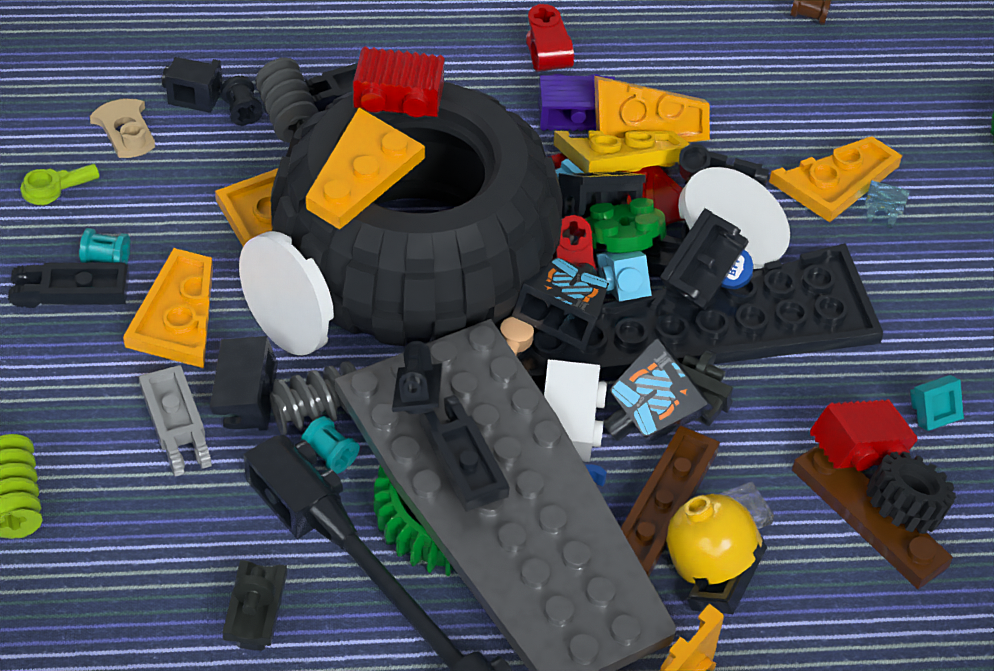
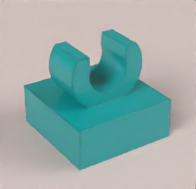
[910,375,964,431]

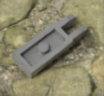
[138,365,212,477]

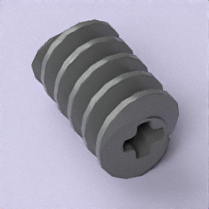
[255,57,319,143]
[270,361,356,435]

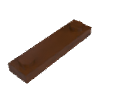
[621,425,720,577]
[792,444,953,590]

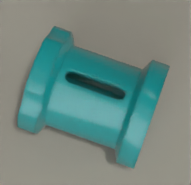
[79,228,131,264]
[301,416,360,474]

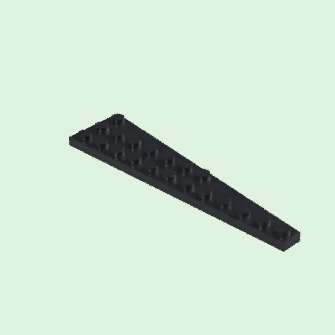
[499,243,884,386]

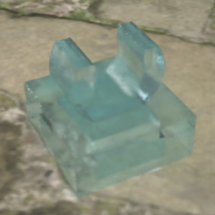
[865,180,910,228]

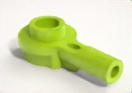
[20,164,99,205]

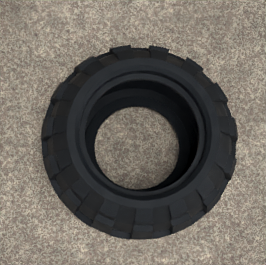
[270,81,563,347]

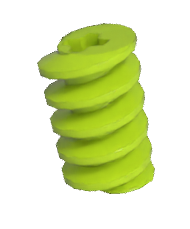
[0,434,43,539]

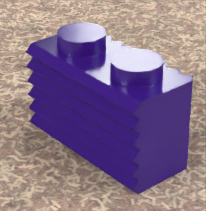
[538,74,615,132]

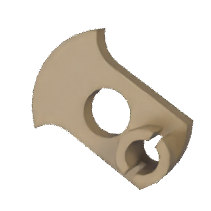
[90,99,155,158]

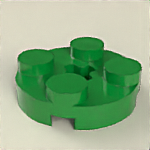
[586,198,666,253]

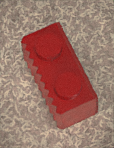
[353,46,445,117]
[810,399,918,471]

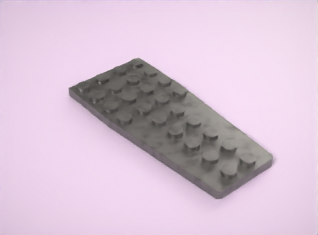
[335,319,676,671]

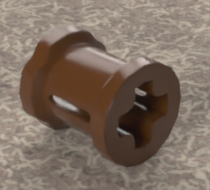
[790,0,832,25]

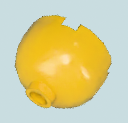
[666,494,762,584]

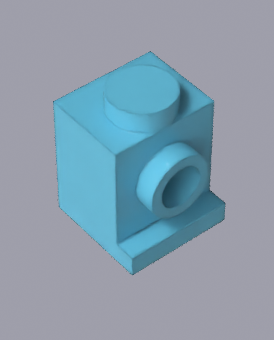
[596,251,651,301]

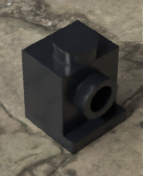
[162,57,223,113]

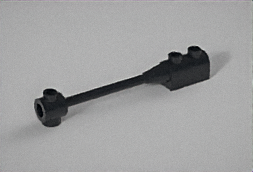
[243,435,512,671]

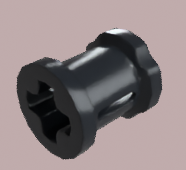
[220,75,263,126]

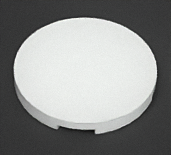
[678,167,790,269]
[239,231,334,355]

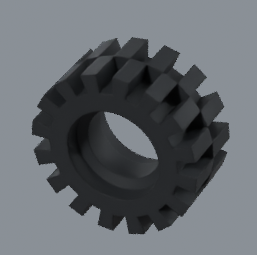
[866,451,956,534]

